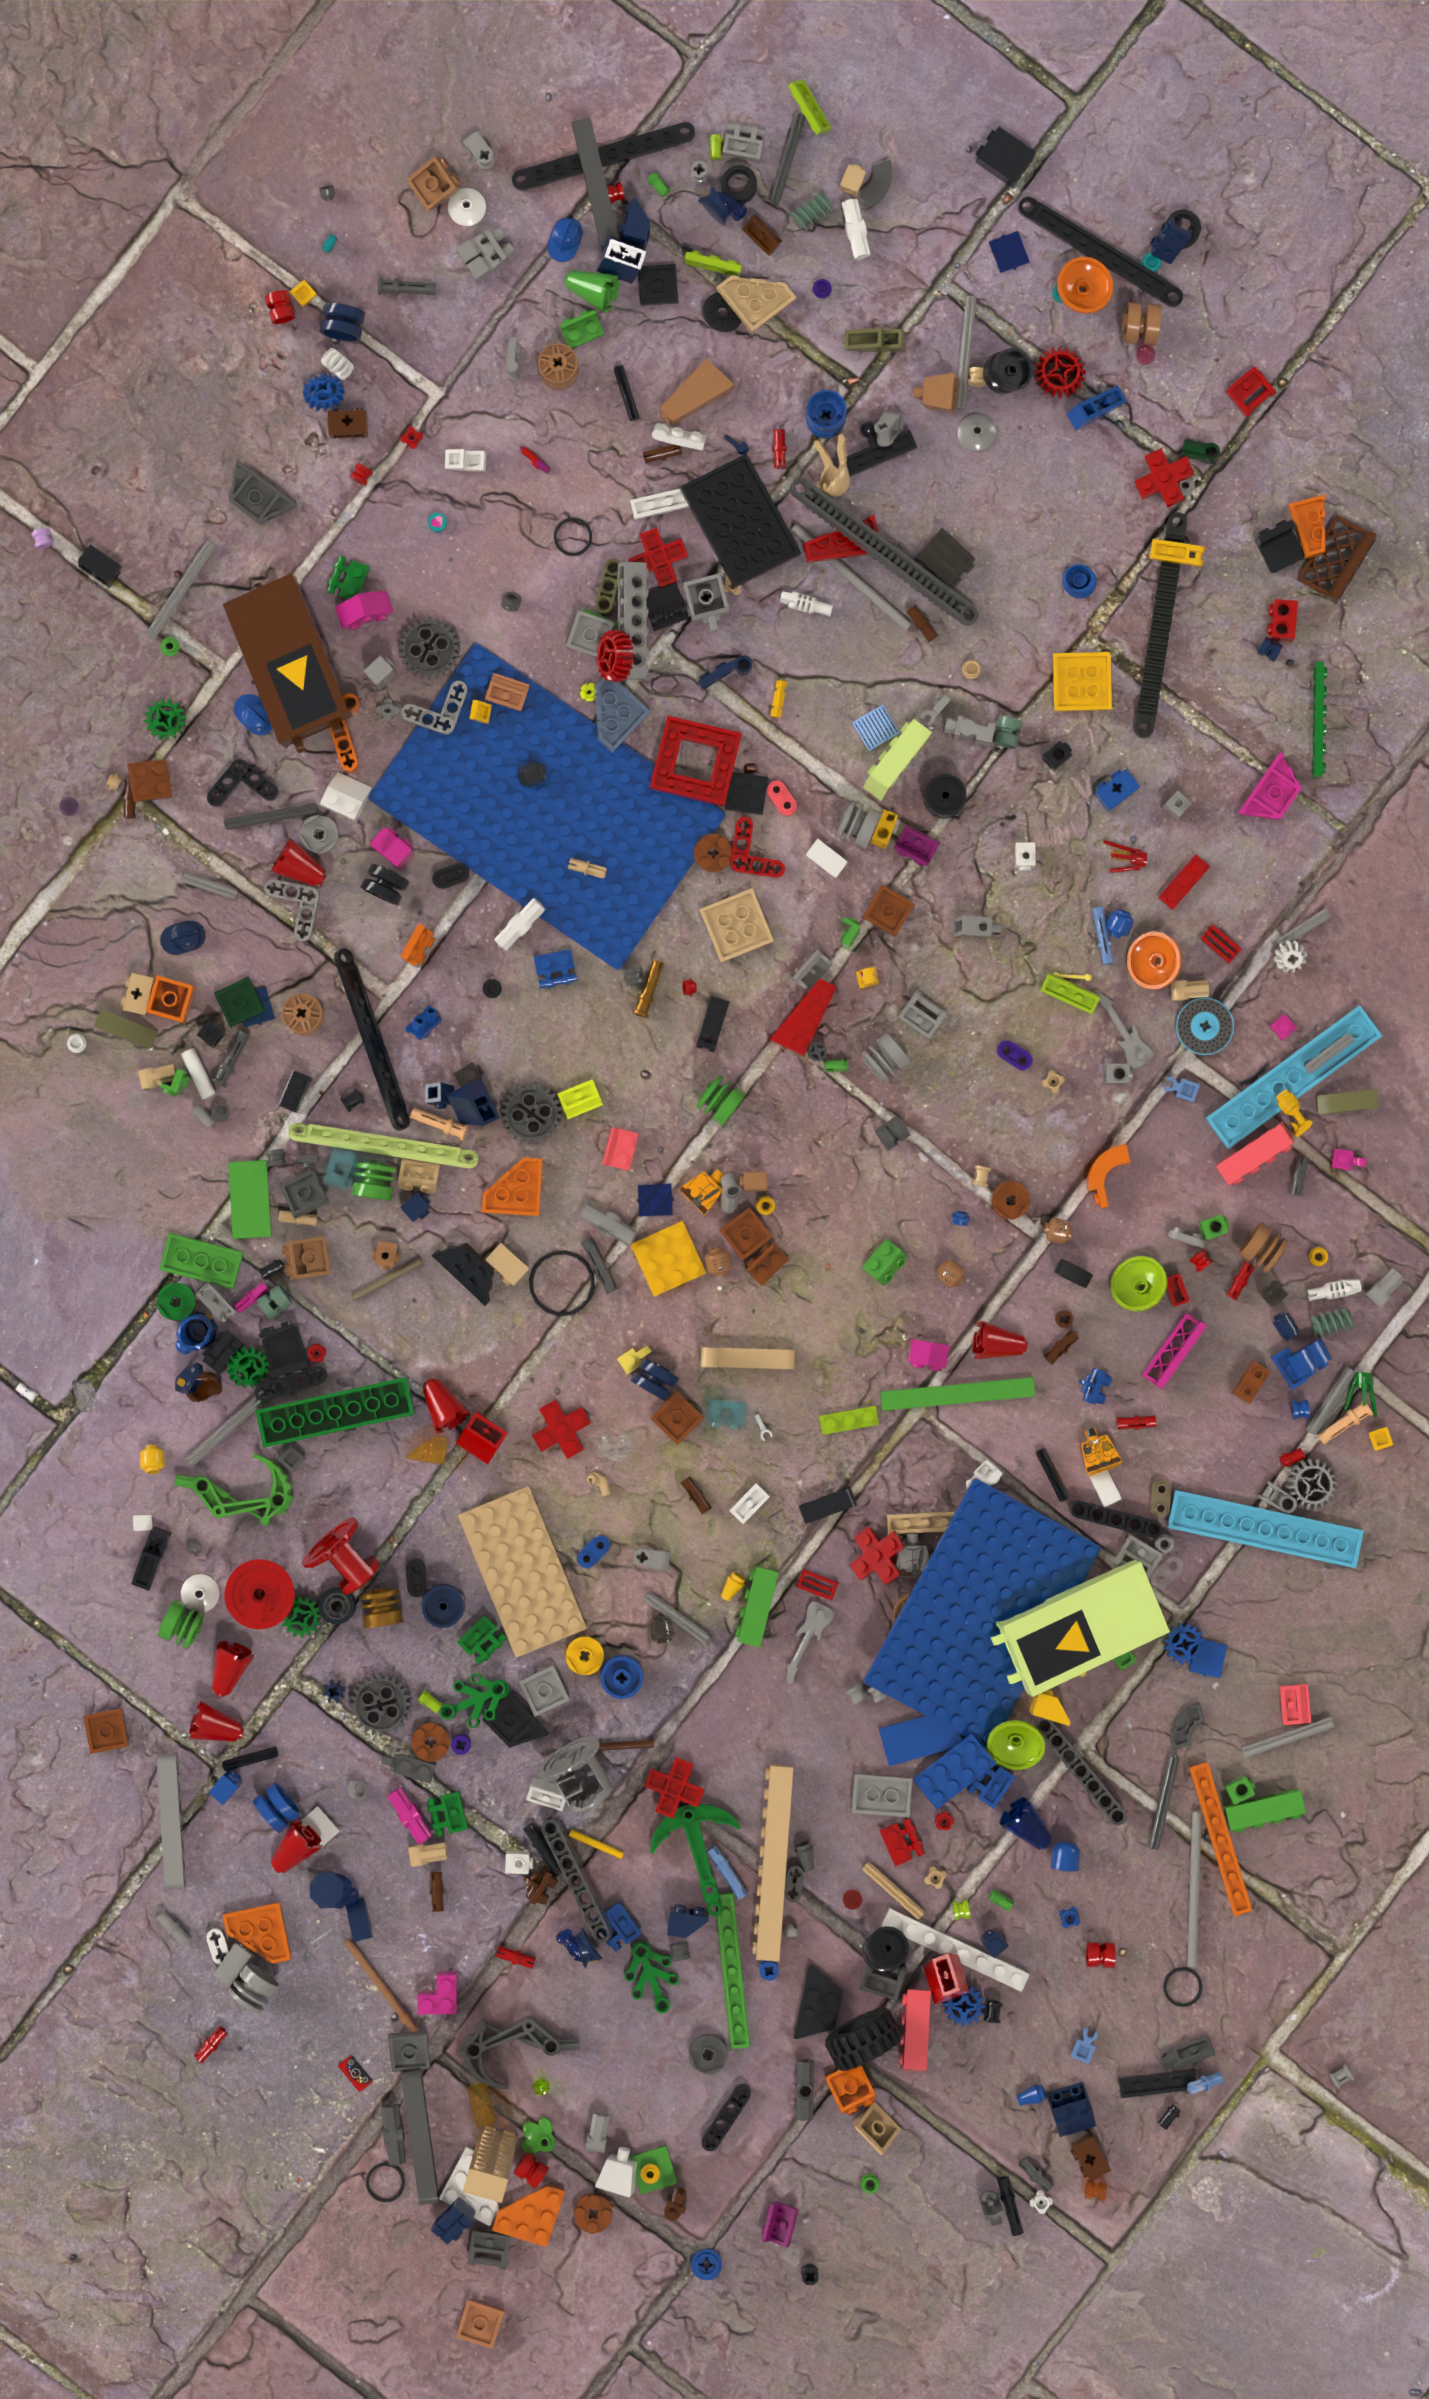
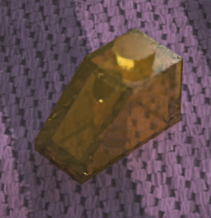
[406,1435,449,1465]
[467,2082,497,2128]

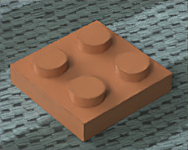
[456,2298,505,2349]

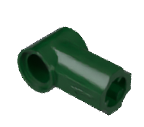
[1181,439,1220,464]

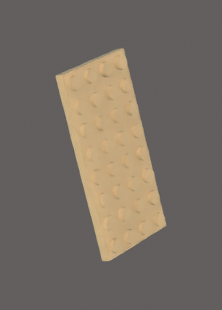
[458,1486,587,1658]

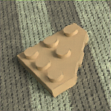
[716,275,797,333]

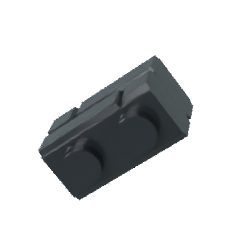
[278,1070,312,1114]
[202,1330,246,1375]

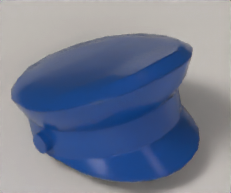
[1062,564,1097,599]

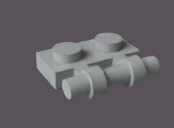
[722,122,766,162]

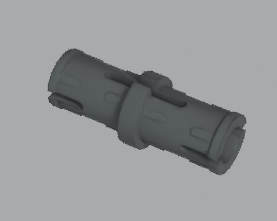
[1289,1156,1309,1196]
[1018,2156,1054,2193]

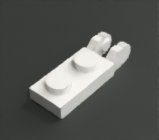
[652,423,707,450]

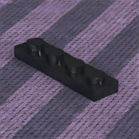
[1118,2069,1197,2098]

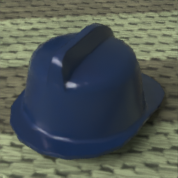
[160,921,206,955]

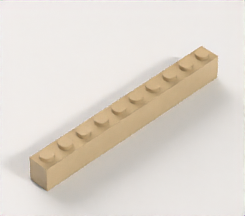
[752,1764,793,1961]

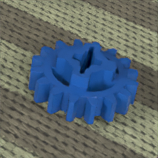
[303,373,345,412]
[1163,1623,1205,1665]
[943,1985,985,2027]

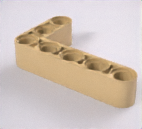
[701,1347,795,1369]

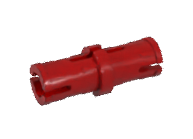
[772,429,787,469]
[1226,1262,1255,1301]
[1117,1415,1156,1430]
[496,1945,536,1969]
[194,2026,228,2063]

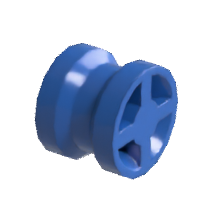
[1291,1400,1310,1420]
[759,1960,779,1981]

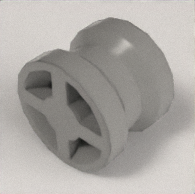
[845,1682,869,1705]
[867,1686,888,1703]

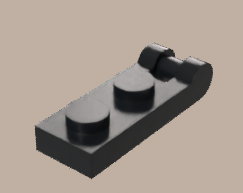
[696,996,730,1053]

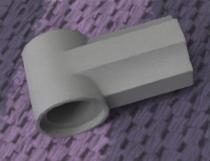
[719,1173,742,1213]
[1365,1268,1405,1307]
[585,2112,610,2154]

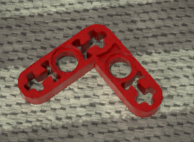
[730,817,785,878]

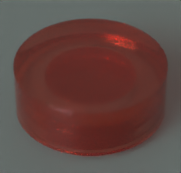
[843,1889,862,1910]

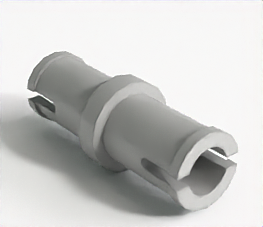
[156,1910,191,1947]

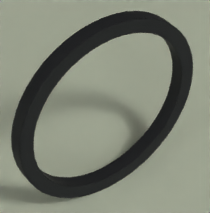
[554,517,592,556]
[1163,1968,1202,2007]
[366,2163,405,2202]

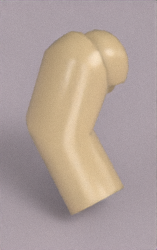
[587,1472,611,1496]

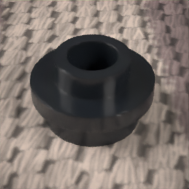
[483,979,502,998]

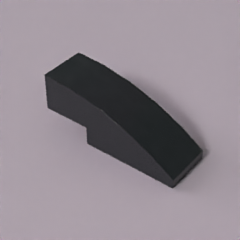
[131,1526,172,1591]

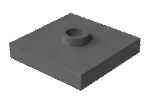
[280,1169,330,1219]
[388,2031,431,2072]

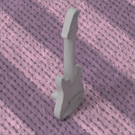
[1097,993,1154,1068]
[786,1601,834,1684]

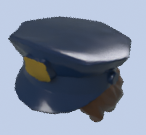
[175,1362,222,1403]

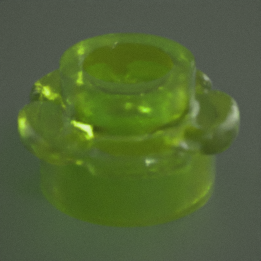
[532,2078,550,2096]

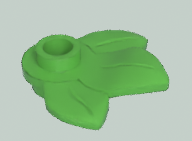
[520,2117,556,2153]

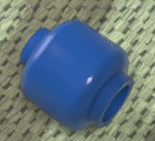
[1106,909,1134,939]

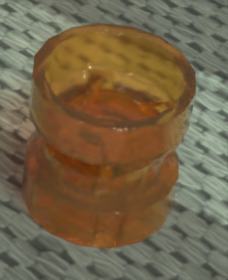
[1084,2179,1107,2202]

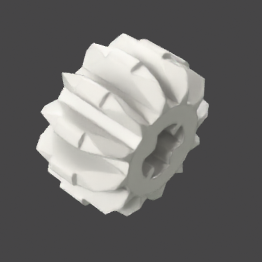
[321,348,354,380]
[1274,940,1307,973]

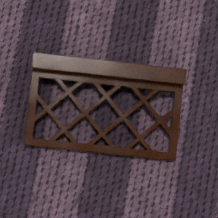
[1297,514,1377,604]

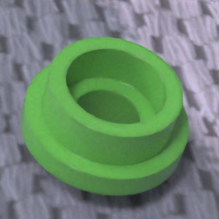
[160,637,180,657]
[860,2174,880,2194]

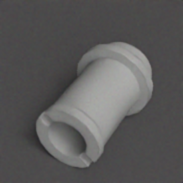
[192,1104,216,1129]

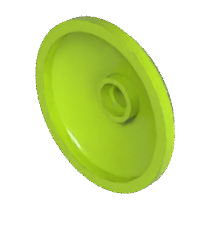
[1110,1256,1167,1312]
[987,1720,1045,1770]

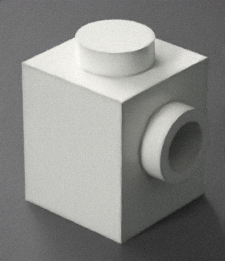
[1015,843,1036,871]
[505,1851,533,1874]

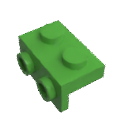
[159,1068,191,1097]
[862,1239,908,1286]

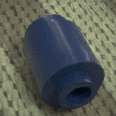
[1272,1311,1299,1341]

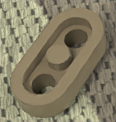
[1150,1479,1171,1518]

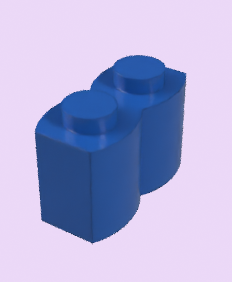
[1287,1338,1332,1379]

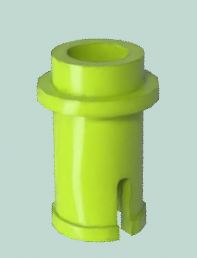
[709,134,724,160]
[418,1690,443,1714]

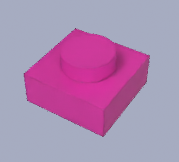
[1269,1014,1297,1041]

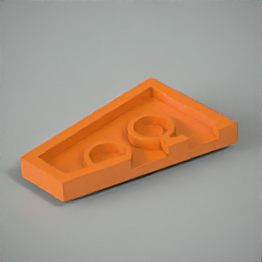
[1288,494,1325,559]

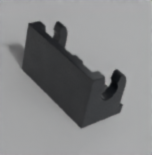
[78,544,122,589]

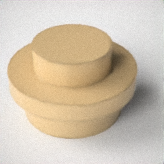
[962,660,981,679]
[106,772,122,791]

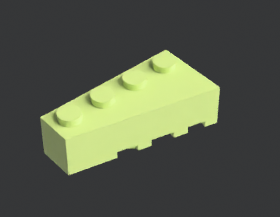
[863,719,932,801]

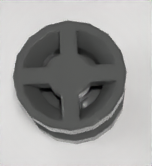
[623,967,645,987]
[808,1042,827,1062]
[265,1149,286,1167]
[669,1941,691,1961]

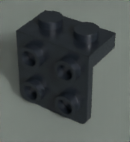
[1255,519,1305,573]

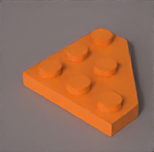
[482,1157,543,1216]
[222,1902,292,1964]
[491,2184,565,2247]

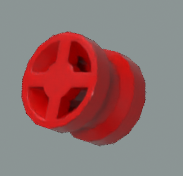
[606,182,625,204]
[349,463,373,486]
[1189,1249,1213,1272]

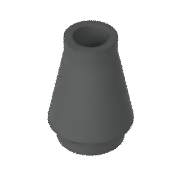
[795,1841,815,1872]

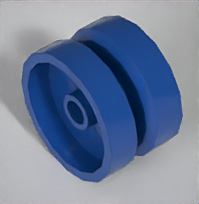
[601,1654,644,1699]
[253,1782,301,1833]

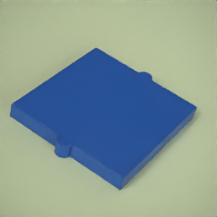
[1189,1640,1227,1678]

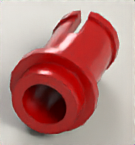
[1279,1448,1305,1468]

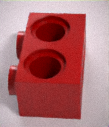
[1267,599,1298,642]

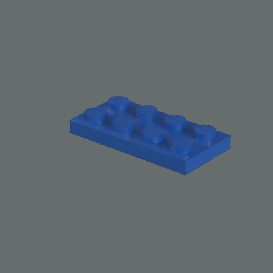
[913,1732,997,1810]

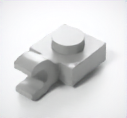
[920,695,951,726]

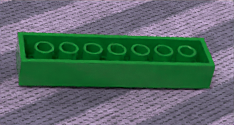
[255,1377,416,1448]

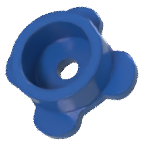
[951,1211,970,1226]
[1059,1907,1080,1928]

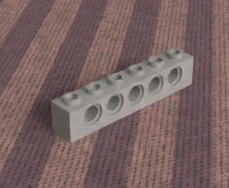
[618,562,649,680]

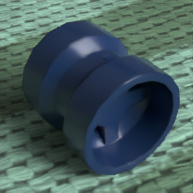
[1257,636,1283,662]

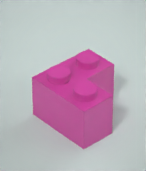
[335,591,393,630]
[370,827,415,871]
[907,1339,950,1372]
[417,1971,458,2015]

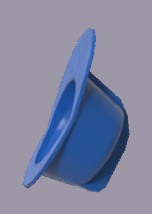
[547,218,583,262]
[234,694,273,735]

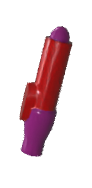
[520,446,551,474]

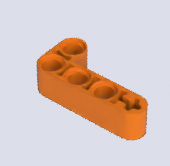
[329,693,360,774]

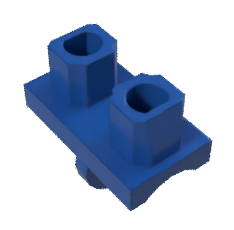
[405,1006,442,1041]
[1078,1368,1112,1404]

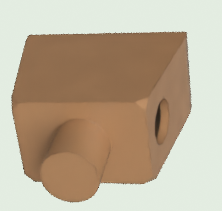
[913,373,959,414]

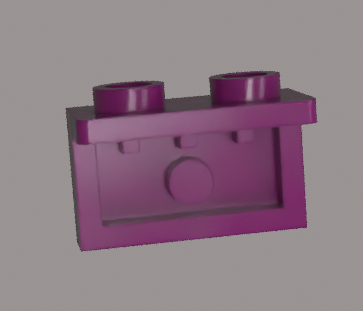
[894,824,940,866]
[761,2201,799,2248]

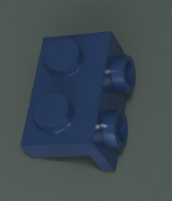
[1150,217,1191,264]

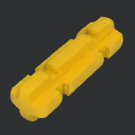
[770,680,787,718]

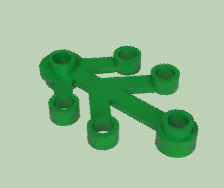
[440,1673,510,1728]
[624,1940,679,2013]

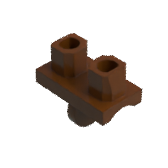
[523,1866,558,1905]
[664,2186,687,2221]

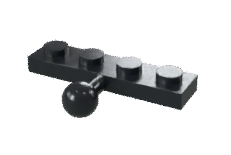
[846,422,917,477]

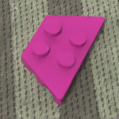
[1238,752,1302,820]

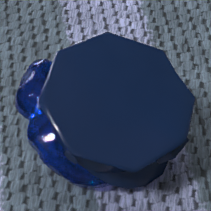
[698,187,747,226]
[309,1871,359,1909]
[556,1927,602,1968]

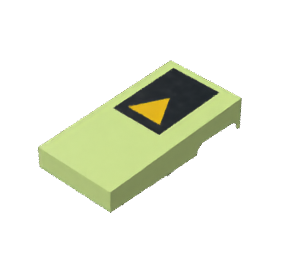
[990,1560,1170,1697]

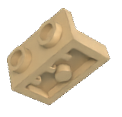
[398,1159,440,1194]

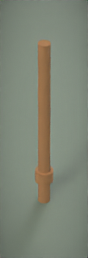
[344,1939,420,2032]

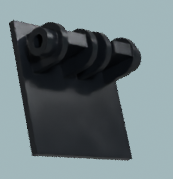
[646,583,689,631]

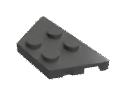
[229,460,297,525]

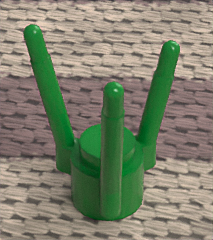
[1344,1372,1377,1418]

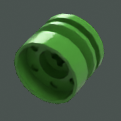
[696,1075,746,1126]
[352,1161,396,1201]
[157,1599,205,1650]

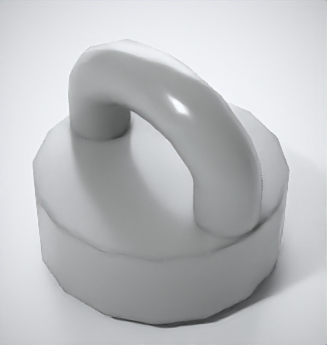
[348,1781,367,1801]

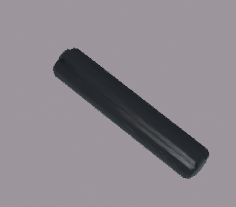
[614,365,639,421]
[1036,1448,1069,1502]
[222,1747,279,1771]

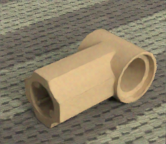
[1170,980,1209,1001]
[137,1064,176,1090]
[408,1842,448,1867]

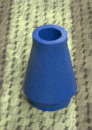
[1017,2084,1047,2106]

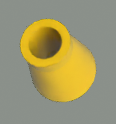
[720,1572,746,1602]

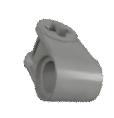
[461,131,494,170]
[874,412,905,447]
[1258,1481,1297,1513]
[633,1547,671,1571]

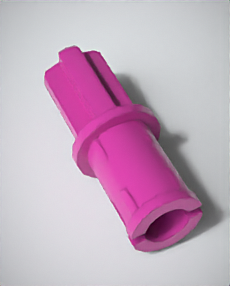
[233,1282,270,1313]

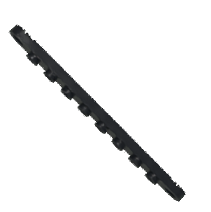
[512,122,695,191]
[1018,197,1183,307]
[334,948,410,1131]

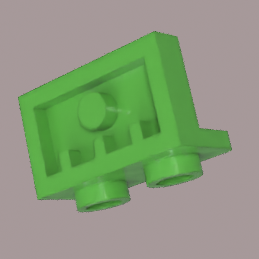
[560,310,605,349]
[841,917,860,951]

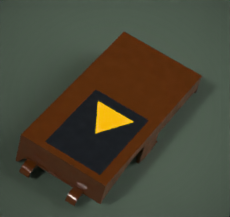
[223,573,353,753]

